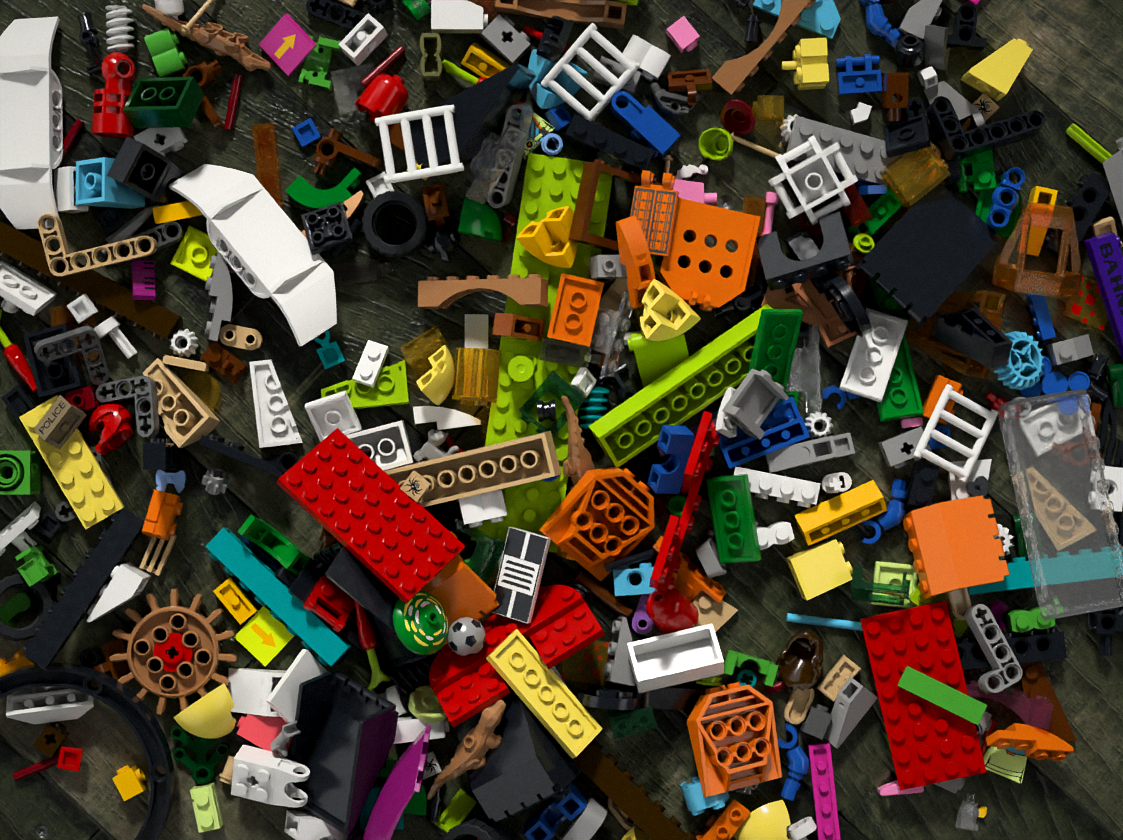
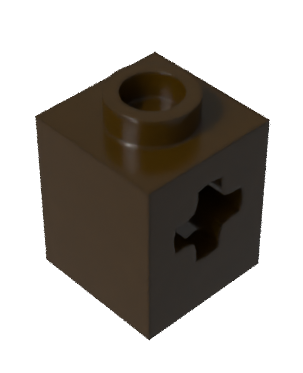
[33,722,70,758]

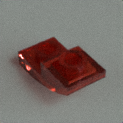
[835,180,872,228]

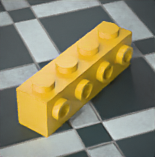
[794,480,888,546]

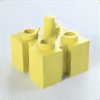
[782,38,829,90]

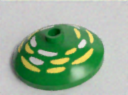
[393,590,449,655]

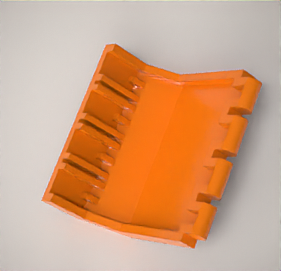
[903,495,1010,600]
[422,531,499,649]

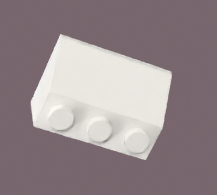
[346,420,413,470]

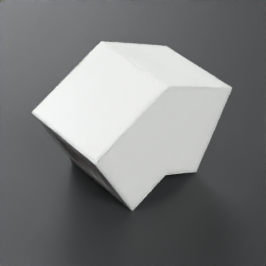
[917,66,938,89]
[849,102,872,125]

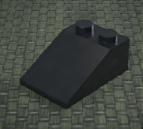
[23,323,87,400]

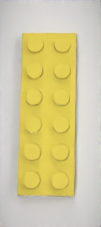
[19,395,124,530]
[486,629,603,759]

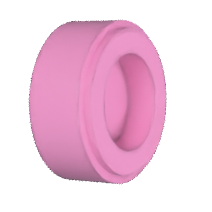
[901,417,923,428]

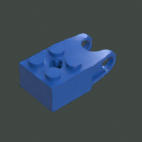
[611,91,680,160]

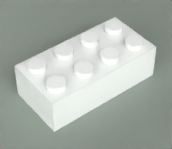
[627,624,724,693]

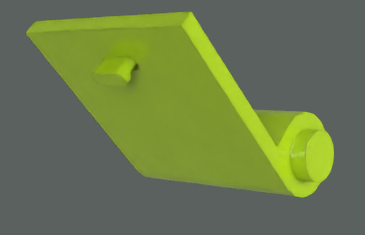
[627,331,689,388]

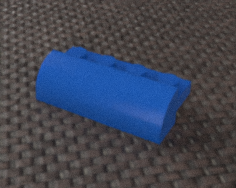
[717,397,810,469]

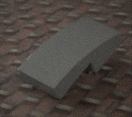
[924,24,950,70]

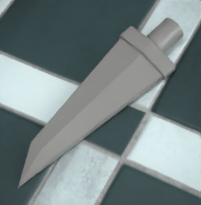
[101,204,160,256]

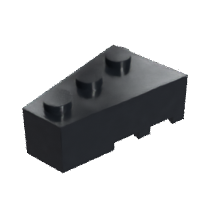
[934,307,1013,368]

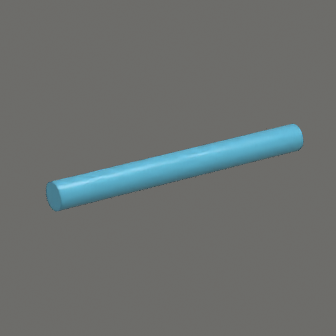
[786,613,863,631]

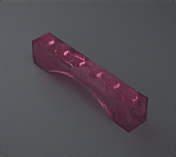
[966,680,1054,730]

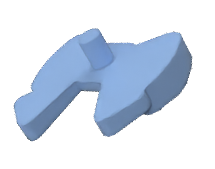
[156,470,186,493]

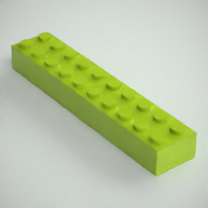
[589,304,773,468]

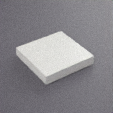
[305,390,361,442]

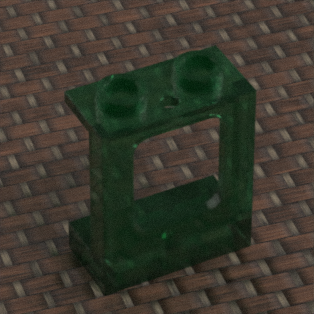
[518,370,586,438]
[451,518,505,581]
[851,567,910,606]
[607,706,657,739]

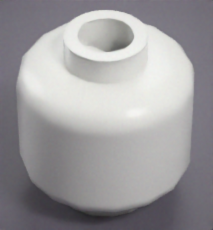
[154,0,184,20]

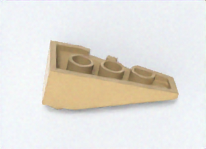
[143,358,221,448]

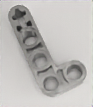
[965,604,1022,694]
[560,796,609,840]

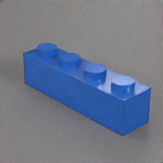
[1025,285,1056,341]

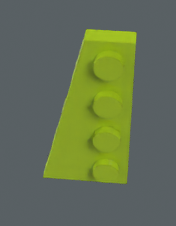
[321,360,410,409]

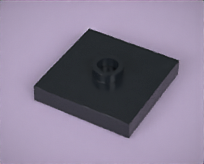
[884,114,931,158]

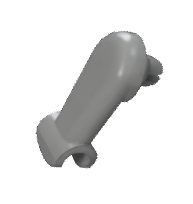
[270,720,301,757]

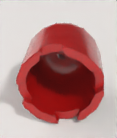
[354,74,409,129]
[646,587,699,635]

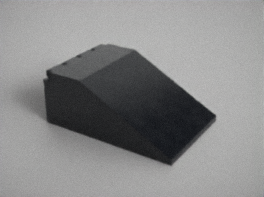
[400,63,536,176]
[851,180,1002,332]
[288,542,427,672]
[290,671,399,835]
[455,679,581,823]

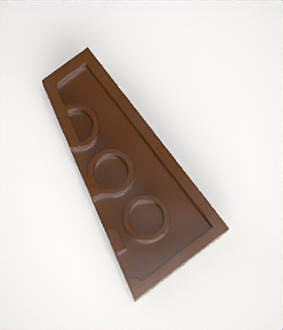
[1019,661,1077,743]

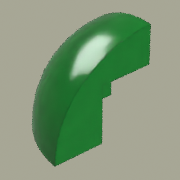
[458,193,503,242]

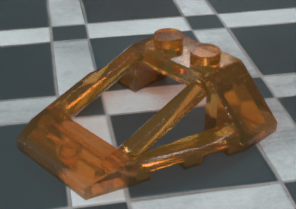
[992,202,1083,298]
[906,290,1006,379]

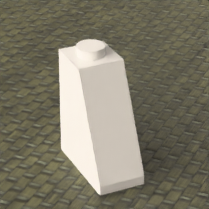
[431,0,488,34]
[393,715,450,744]
[284,810,350,840]

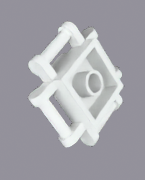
[768,135,858,225]

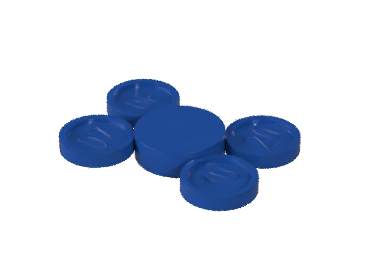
[1020,355,1090,415]

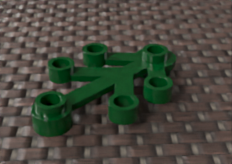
[171,700,230,785]

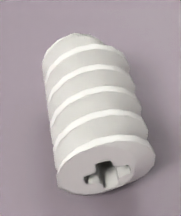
[105,5,134,53]

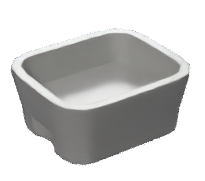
[695,538,727,578]

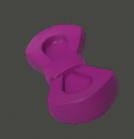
[989,601,1008,631]

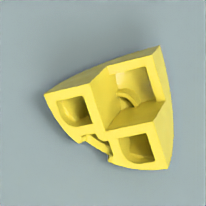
[640,279,701,341]
[416,345,455,406]
[173,683,236,739]
[733,800,791,840]

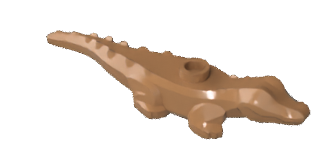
[142,4,271,71]
[561,396,599,502]
[427,700,506,800]

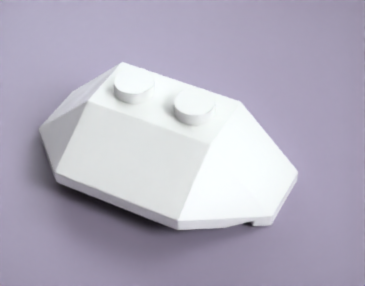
[6,684,94,724]

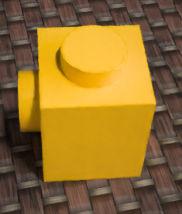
[112,765,148,801]

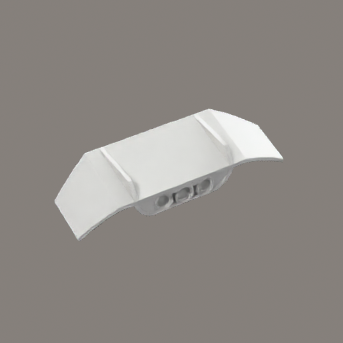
[0,17,63,230]
[169,164,337,346]

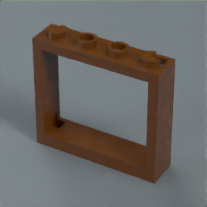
[568,159,663,255]

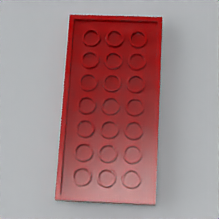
[276,428,465,604]
[860,600,986,790]

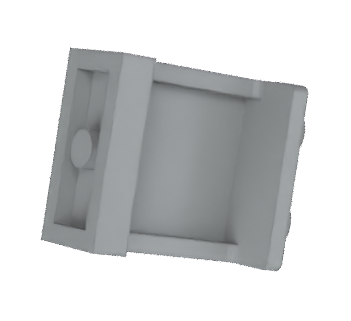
[722,369,789,440]

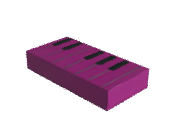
[131,260,155,301]

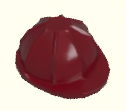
[720,100,756,135]

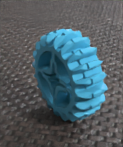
[994,331,1045,390]

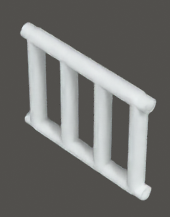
[541,23,640,122]
[375,105,464,184]
[913,384,998,483]

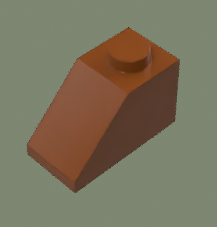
[492,313,545,342]

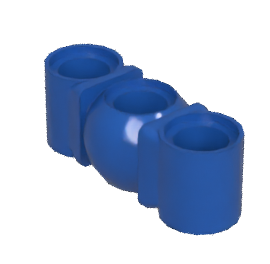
[985,167,1025,229]

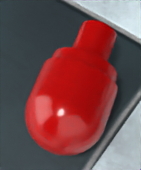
[985,391,1011,418]

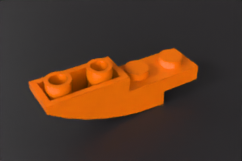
[616,216,655,308]
[986,723,1074,761]

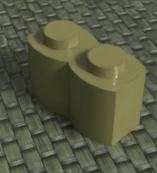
[420,33,443,81]

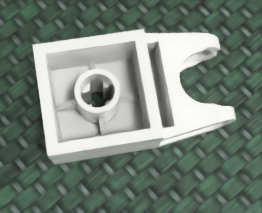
[231,745,310,808]

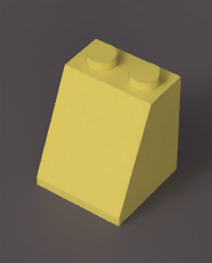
[961,39,1033,102]
[786,538,854,600]

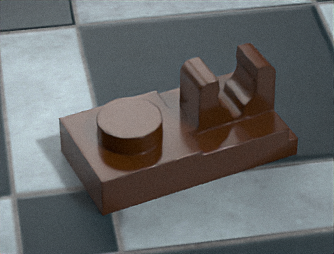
[422,182,449,227]
[200,341,248,384]

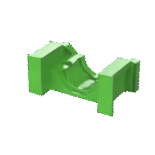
[298,35,341,93]
[15,545,59,587]
[724,649,778,687]

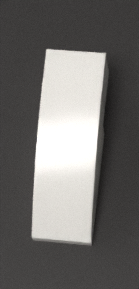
[413,406,482,430]

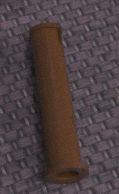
[573,569,633,619]

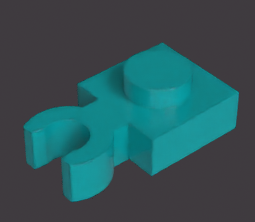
[314,330,345,370]

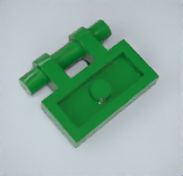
[956,149,996,193]

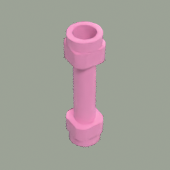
[760,192,779,236]

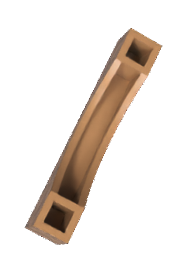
[495,0,627,30]
[712,0,816,95]
[418,274,548,309]

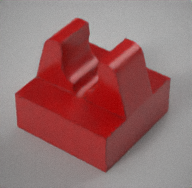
[57,745,84,772]

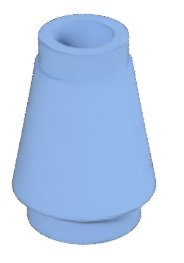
[541,133,563,155]

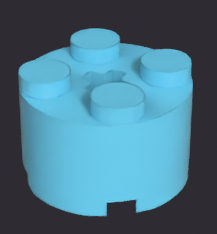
[680,776,729,815]

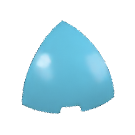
[528,49,589,109]

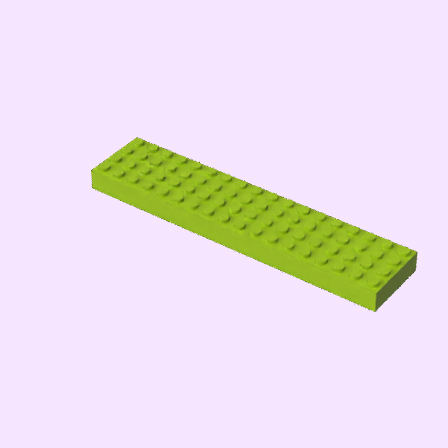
[471,153,613,553]

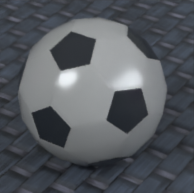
[447,617,486,657]

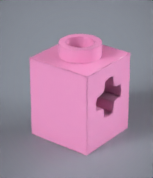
[666,16,700,53]

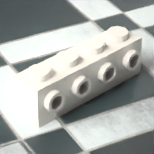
[731,466,821,508]

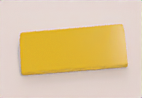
[461,42,511,78]
[152,201,203,224]

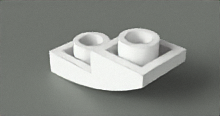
[716,387,737,438]

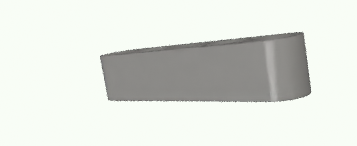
[487,103,533,208]

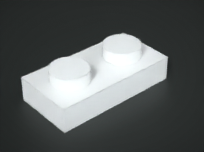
[352,340,389,388]

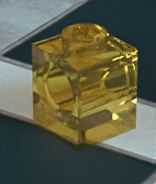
[752,95,784,121]

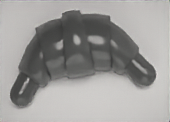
[651,83,701,118]

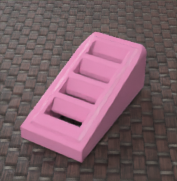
[877,780,924,796]

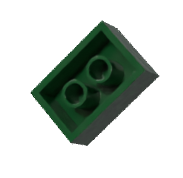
[123,77,205,128]

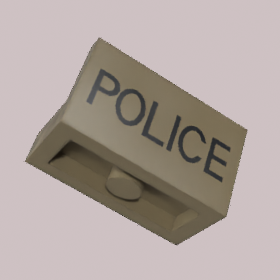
[34,395,86,450]

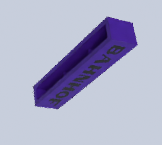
[1084,232,1123,361]

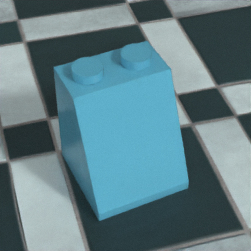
[75,157,145,209]

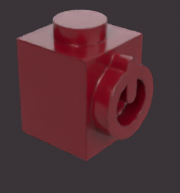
[65,386,100,412]

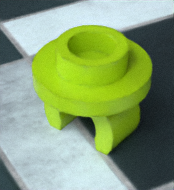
[852,233,874,256]

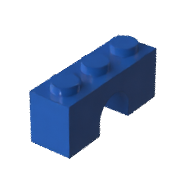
[647,425,695,494]
[524,783,587,840]

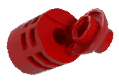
[92,52,135,139]

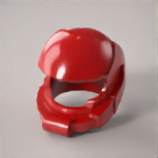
[89,404,133,455]

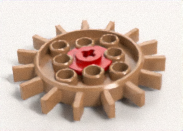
[110,589,238,715]

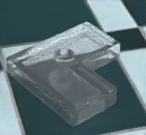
[331,63,374,115]

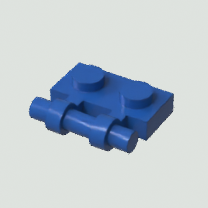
[835,54,882,95]

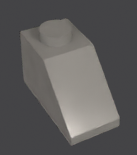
[1046,334,1094,366]

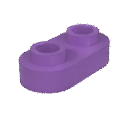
[631,594,654,634]

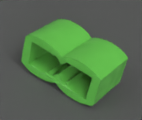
[144,28,188,78]
[1005,606,1055,632]

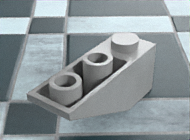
[897,0,946,40]
[603,617,636,686]
[824,677,877,749]

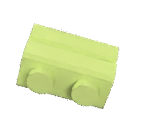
[190,782,224,833]

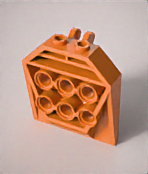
[657,197,761,312]
[539,467,655,581]
[686,682,782,797]

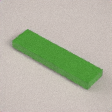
[897,666,987,725]

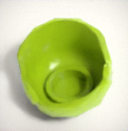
[698,128,733,161]

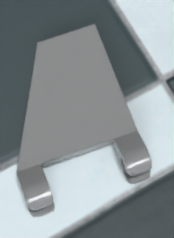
[923,81,986,131]

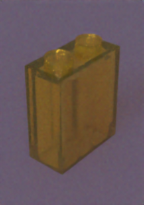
[879,143,951,207]
[452,348,501,406]

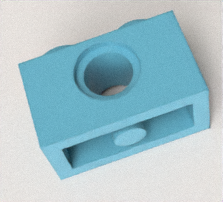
[613,562,655,596]

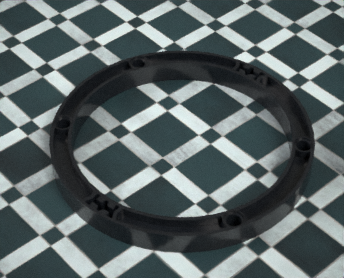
[0,662,175,840]

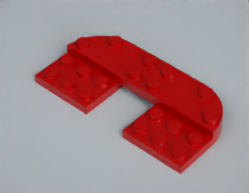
[649,411,721,592]
[429,585,606,728]

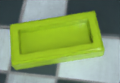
[434,788,478,833]

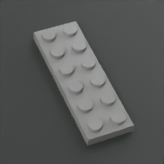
[786,116,918,193]

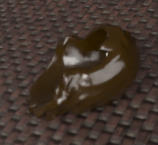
[776,630,824,691]

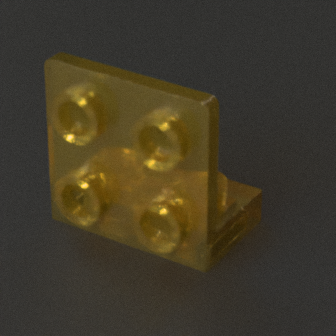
[400,325,462,379]

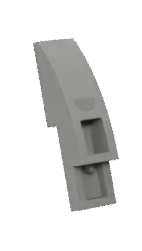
[205,252,233,341]
[765,433,855,473]

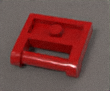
[303,576,355,633]

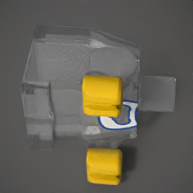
[956,793,987,831]

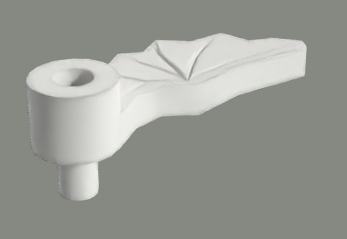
[676,164,709,180]

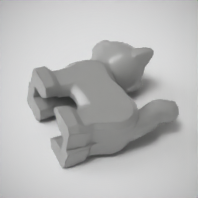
[413,429,459,462]

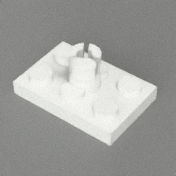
[0,260,57,316]
[0,502,41,556]

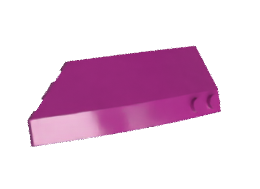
[363,726,431,840]

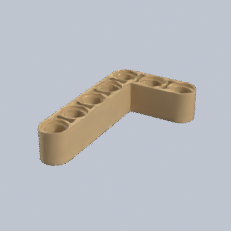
[38,214,158,276]

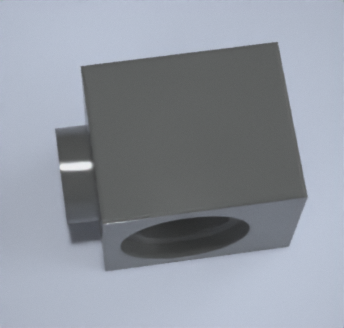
[800,704,832,739]

